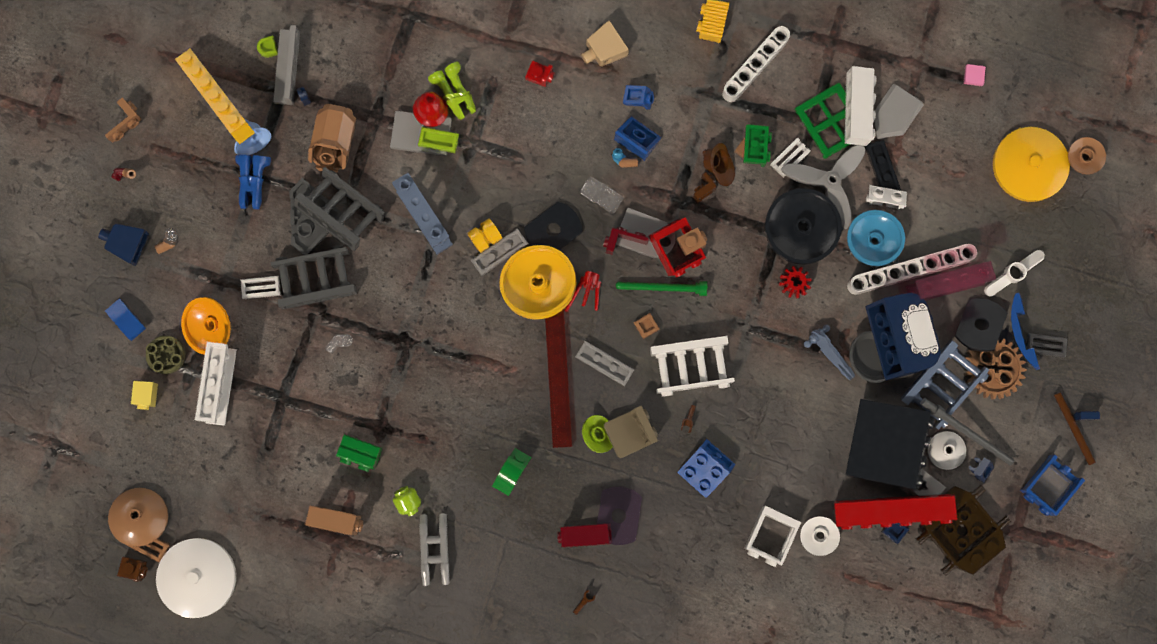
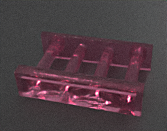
[905,261,996,301]

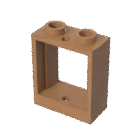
[305,506,363,535]

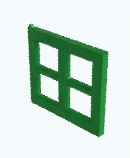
[794,83,850,159]

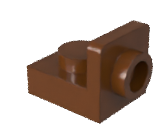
[693,172,717,203]
[117,556,148,582]

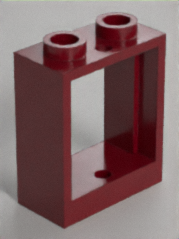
[557,524,612,547]

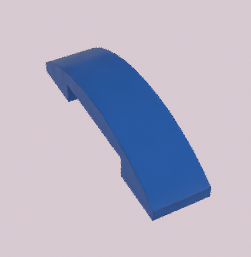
[1011,293,1040,370]

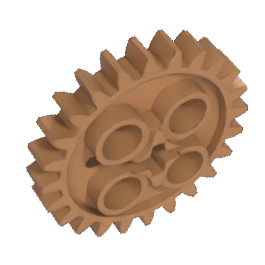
[962,338,1027,400]

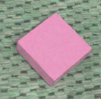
[964,64,985,86]

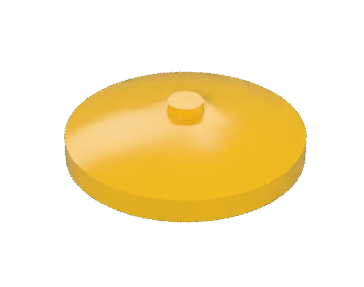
[993,127,1070,202]
[499,245,577,319]

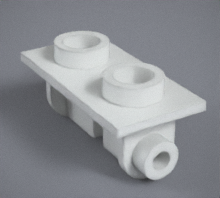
[866,185,907,210]

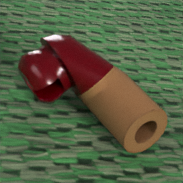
[111,168,136,181]

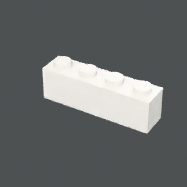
[845,66,876,146]

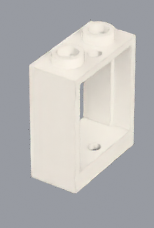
[744,506,801,567]

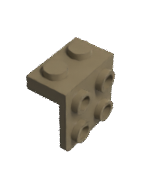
[604,406,658,458]

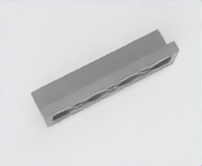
[273,25,300,105]

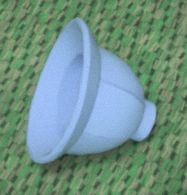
[234,119,271,155]

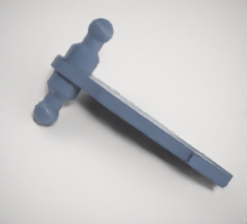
[804,325,855,380]

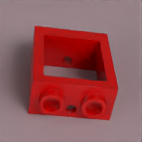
[648,217,706,277]

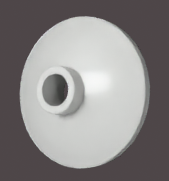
[928,431,966,470]
[800,516,840,556]

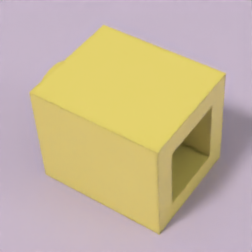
[131,381,158,410]

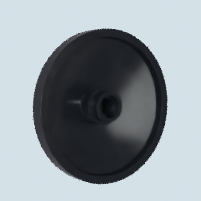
[764,188,842,265]

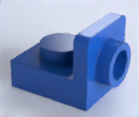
[623,85,654,110]

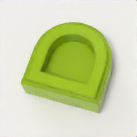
[257,36,278,58]

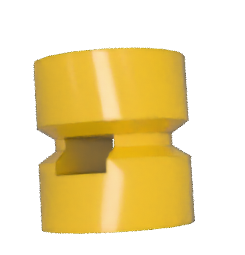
[467,218,503,253]

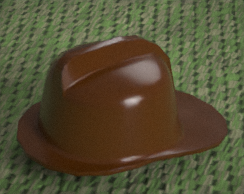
[703,143,735,186]

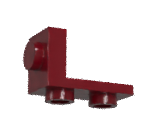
[603,227,649,255]

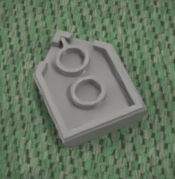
[874,84,924,140]

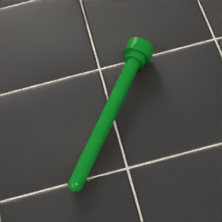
[615,281,707,296]

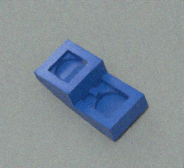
[105,298,146,341]

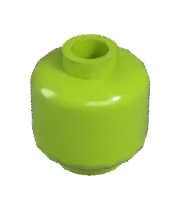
[392,486,421,516]

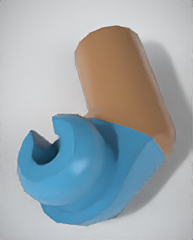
[612,148,638,168]

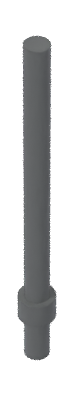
[921,398,1015,466]

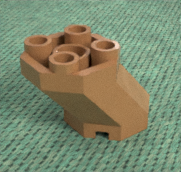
[308,104,356,173]

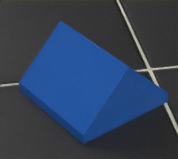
[614,116,662,161]

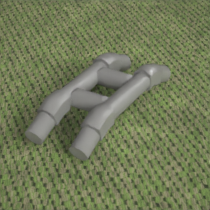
[419,513,450,586]

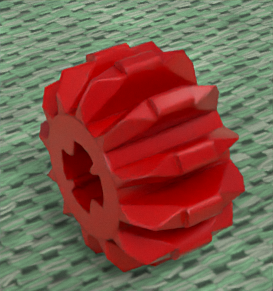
[779,266,812,299]

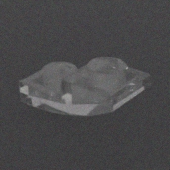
[580,177,624,214]

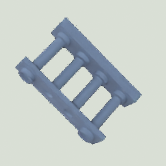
[392,173,453,255]
[901,339,989,430]

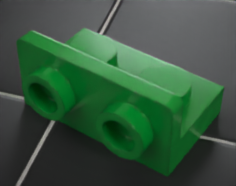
[743,124,772,167]

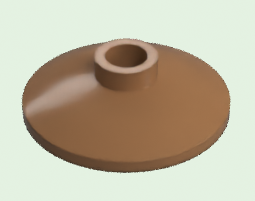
[1068,137,1106,175]

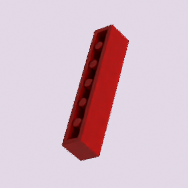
[834,494,957,530]

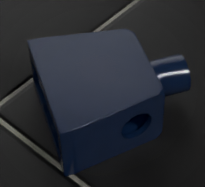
[98,224,150,267]

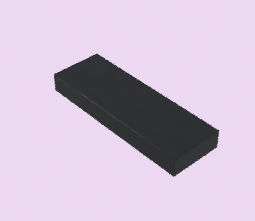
[865,140,901,191]

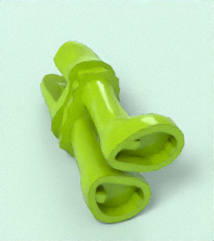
[428,62,476,120]

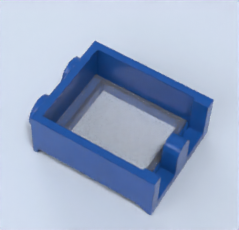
[1020,455,1085,516]

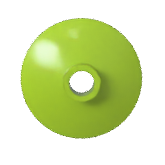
[582,415,613,453]

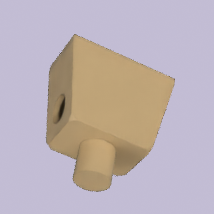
[581,21,629,66]

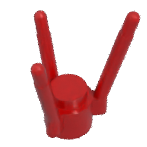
[565,271,601,312]

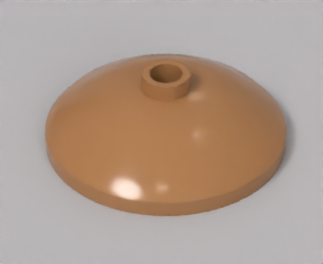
[108,488,168,547]

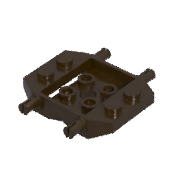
[915,485,1011,576]

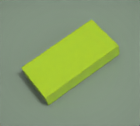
[418,127,459,153]

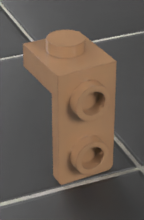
[105,97,142,143]
[677,227,707,256]

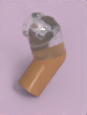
[154,228,178,254]

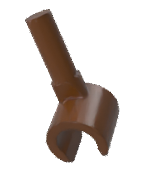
[681,405,696,433]
[573,590,596,615]

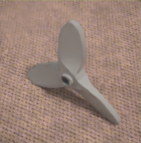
[781,145,865,230]

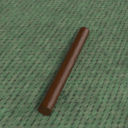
[1054,392,1096,465]

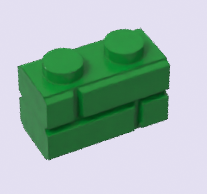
[336,434,382,472]

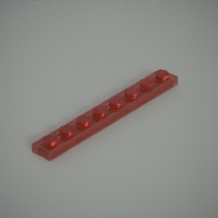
[545,309,572,448]

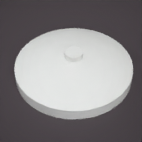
[156,538,236,618]

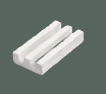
[770,138,811,178]
[241,276,281,299]

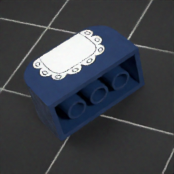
[865,293,940,380]

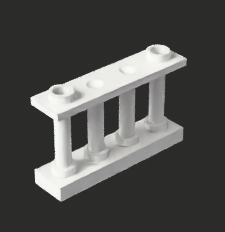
[650,336,734,397]
[195,342,237,426]

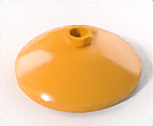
[181,297,231,355]

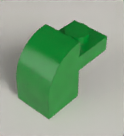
[492,448,532,496]

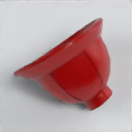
[413,92,448,127]

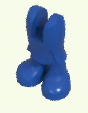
[235,155,271,210]

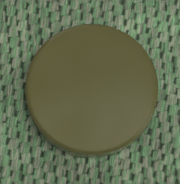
[146,336,186,374]

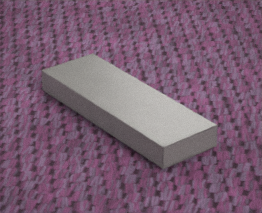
[471,228,529,277]
[575,341,634,387]

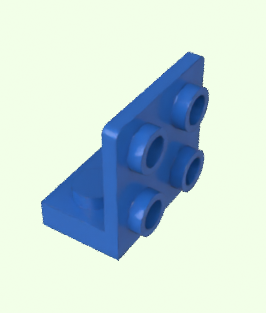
[678,439,736,498]

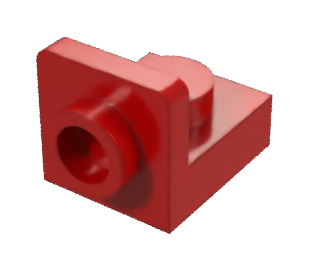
[525,60,555,87]

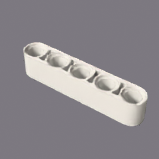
[722,26,790,102]

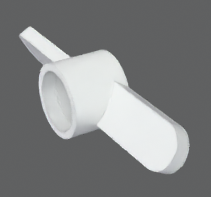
[984,250,1044,296]

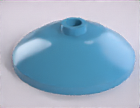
[847,210,905,266]

